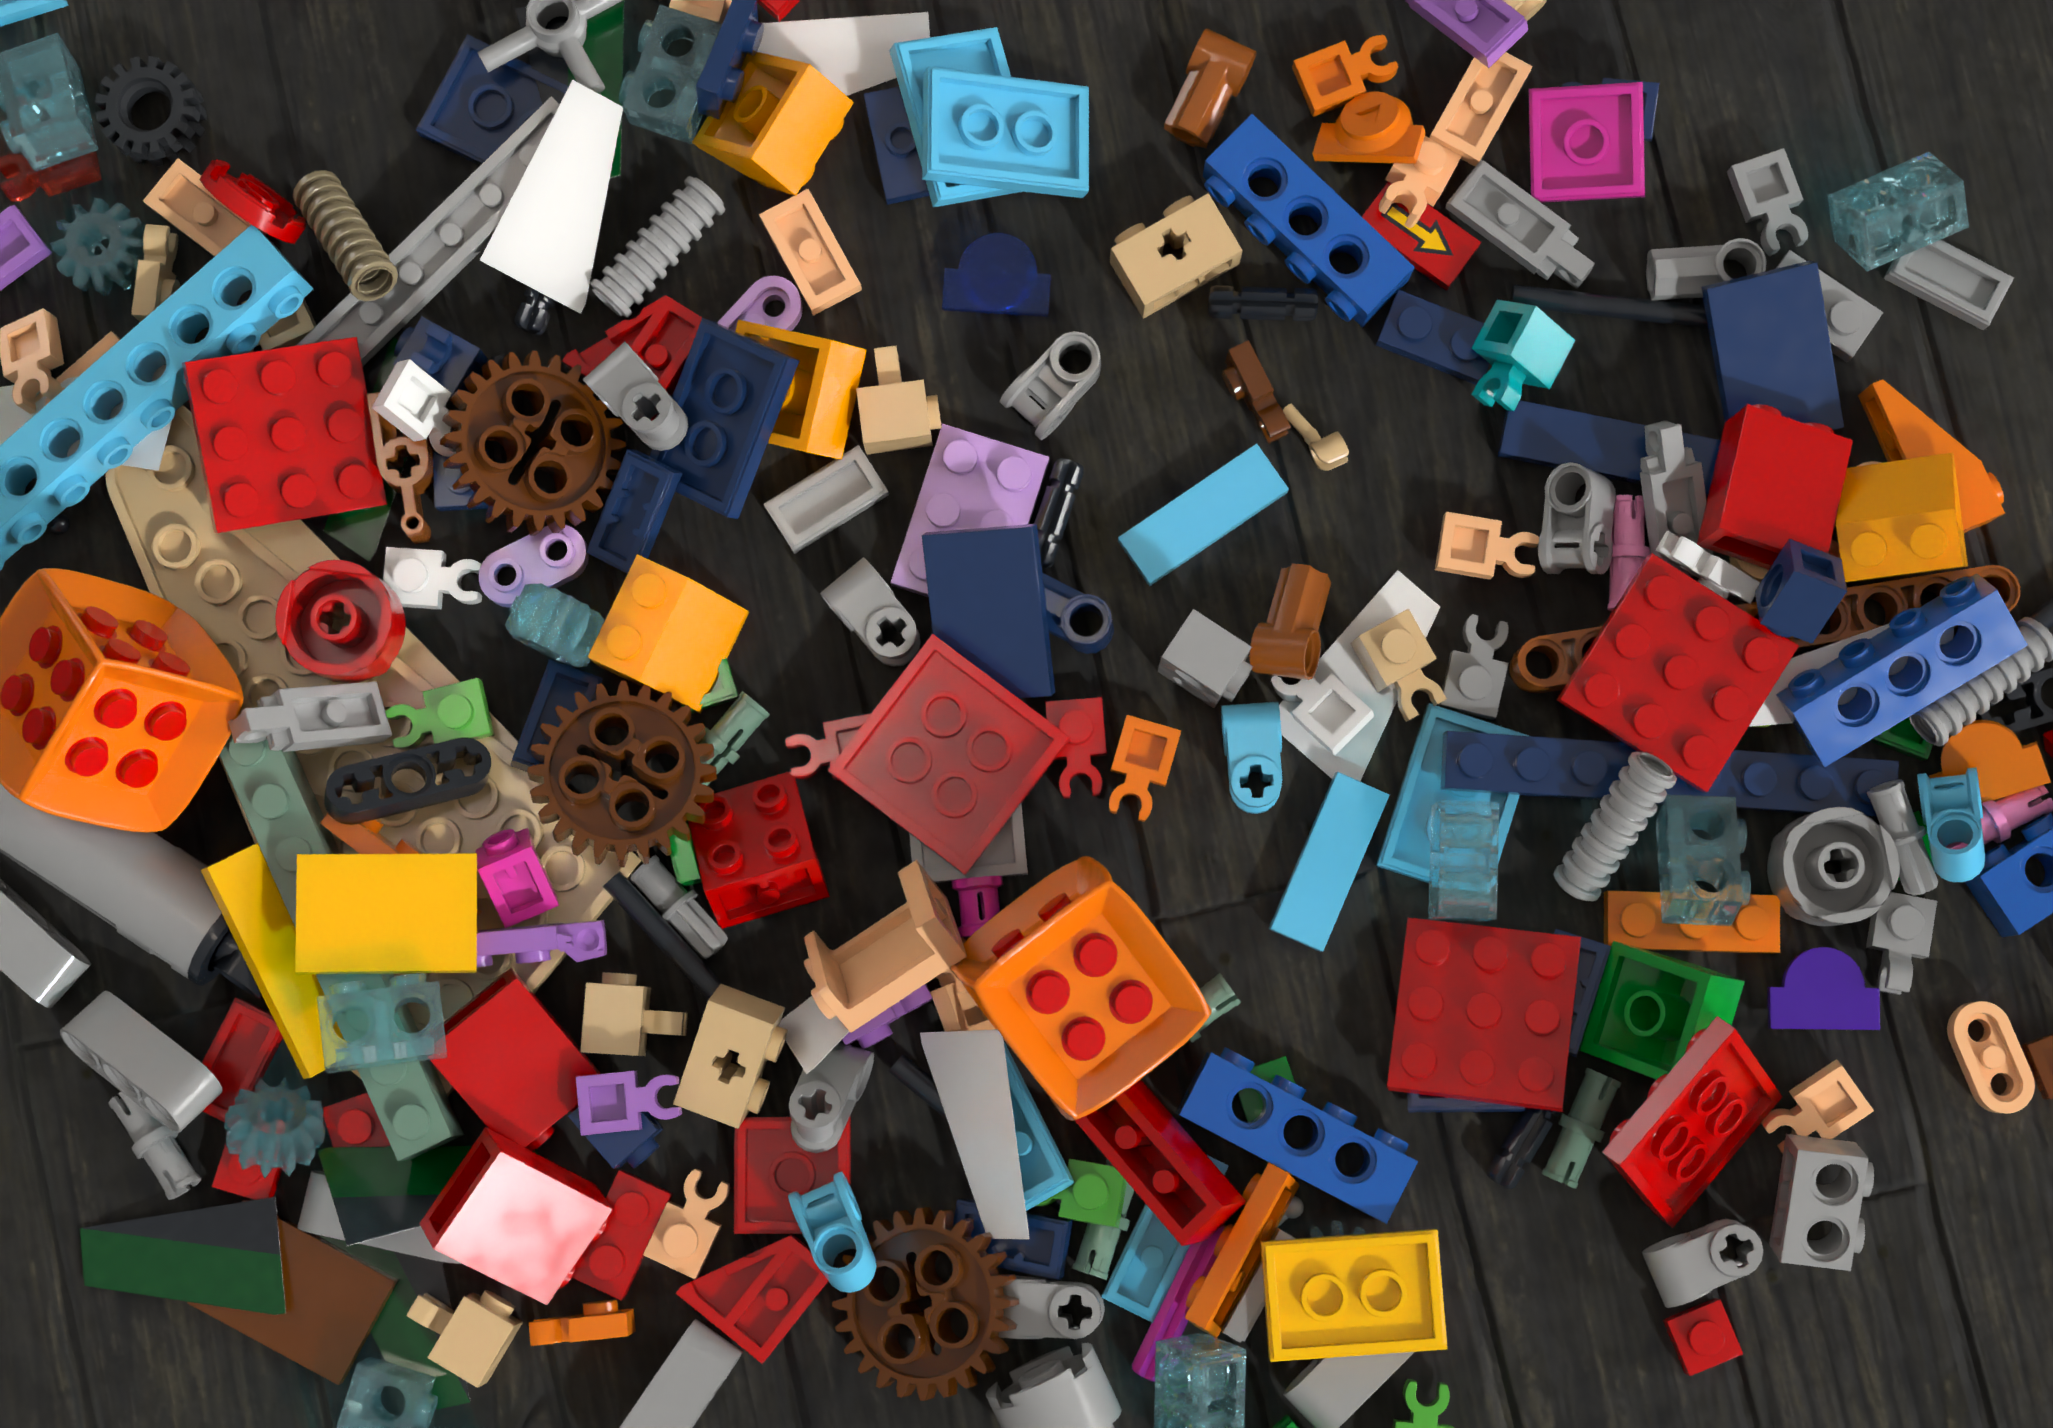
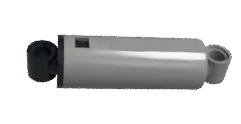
[0,784,262,998]

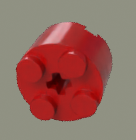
[275,560,406,683]

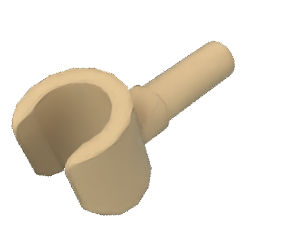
[1283,404,1349,471]

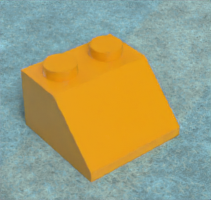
[692,52,854,196]
[736,319,867,460]
[1836,453,1968,582]
[588,554,749,714]

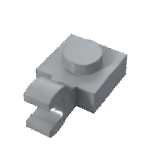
[1866,892,1937,995]

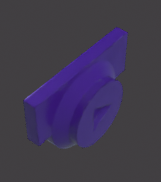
[1767,947,1880,1030]

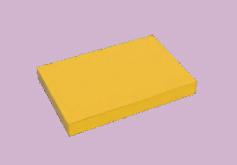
[295,853,477,975]
[1260,1229,1447,1362]

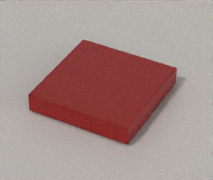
[734,1117,851,1234]

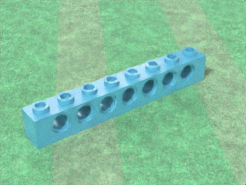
[0,225,313,571]

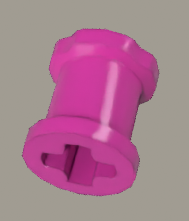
[952,876,1003,938]

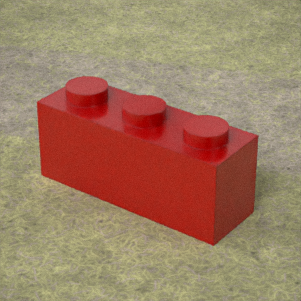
[1075,1079,1246,1246]

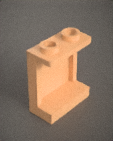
[804,860,967,1033]

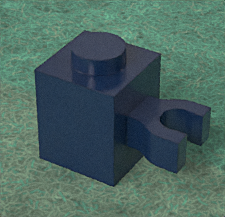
[393,316,489,405]

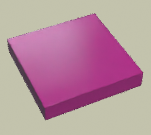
[1529,82,1645,202]

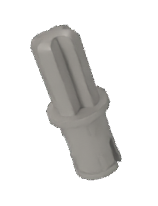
[1866,779,1938,896]
[629,855,728,959]

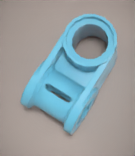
[1221,702,1282,814]
[1917,767,1985,882]
[788,1171,877,1293]

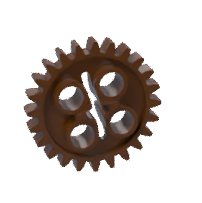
[440,350,626,536]
[527,681,717,867]
[832,1207,1019,1401]

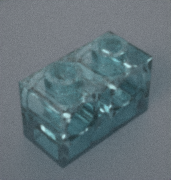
[619,4,722,144]
[1827,152,1969,271]
[1656,795,1751,926]
[1428,800,1499,922]
[317,973,447,1073]
[1154,1332,1246,1428]
[336,1357,438,1428]

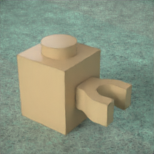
[856,346,942,455]
[1350,608,1447,722]
[580,972,688,1056]
[406,1290,523,1388]

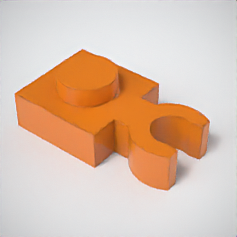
[1292,35,1398,117]
[1109,715,1181,822]
[529,1300,636,1346]

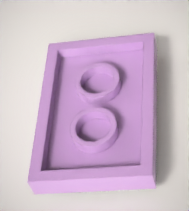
[891,424,1049,597]

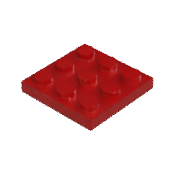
[182,337,387,533]
[1557,553,1799,792]
[828,634,1070,876]
[1387,917,1581,1112]
[1603,1016,1783,1228]

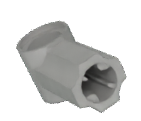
[1646,238,1767,301]

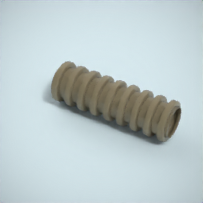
[293,170,398,301]

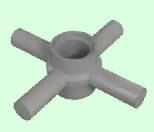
[477,0,623,94]

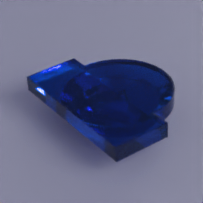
[942,233,1051,317]

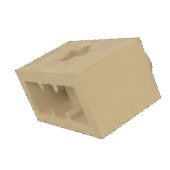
[1110,193,1243,319]
[673,984,788,1129]

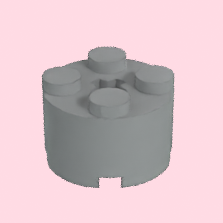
[1767,807,1900,926]
[986,1343,1122,1428]

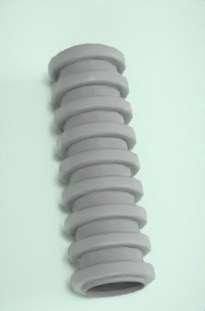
[590,176,725,318]
[1909,617,2053,746]
[1553,751,1677,902]

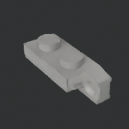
[1445,160,1595,289]
[1640,421,1713,577]
[229,682,392,752]

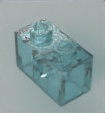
[0,33,99,171]

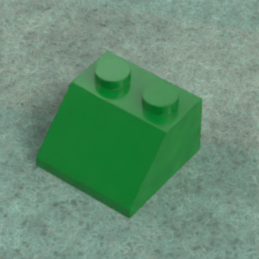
[1580,941,1745,1080]

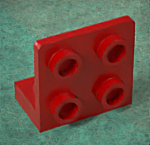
[688,772,830,929]

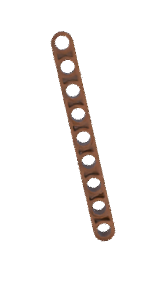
[1509,565,2020,693]

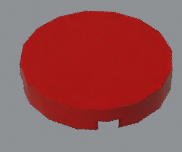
[199,159,307,244]

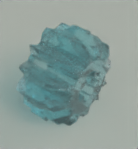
[50,198,146,296]
[505,583,605,667]
[224,1077,325,1178]

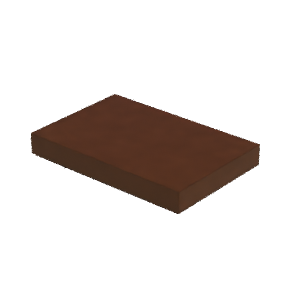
[187,1199,398,1385]

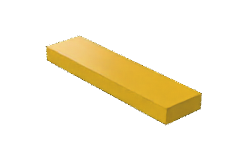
[201,843,351,1079]

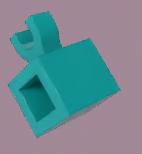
[1471,300,1575,411]

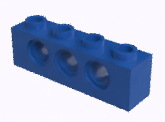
[1203,114,1415,327]
[1776,573,2028,767]
[1965,813,2053,937]
[1175,1047,1418,1224]

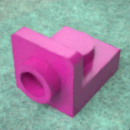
[475,828,559,928]

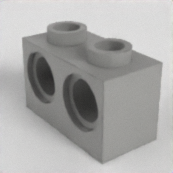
[1157,609,1254,708]
[1769,1134,1874,1271]

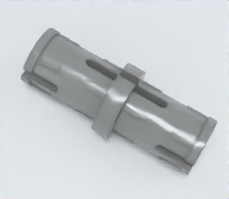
[108,1092,201,1200]

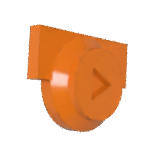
[1312,91,1425,164]
[1929,720,2051,803]

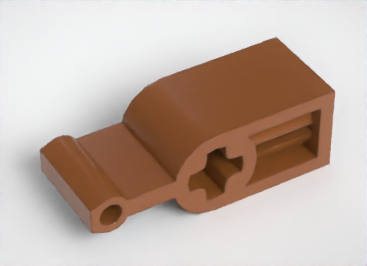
[367,392,434,544]

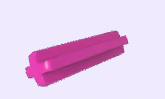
[1132,1224,1226,1382]

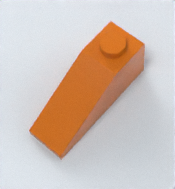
[1858,379,2005,533]

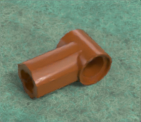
[1164,28,1257,149]
[1249,563,1331,680]

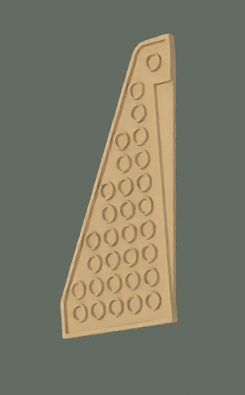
[106,405,643,1097]

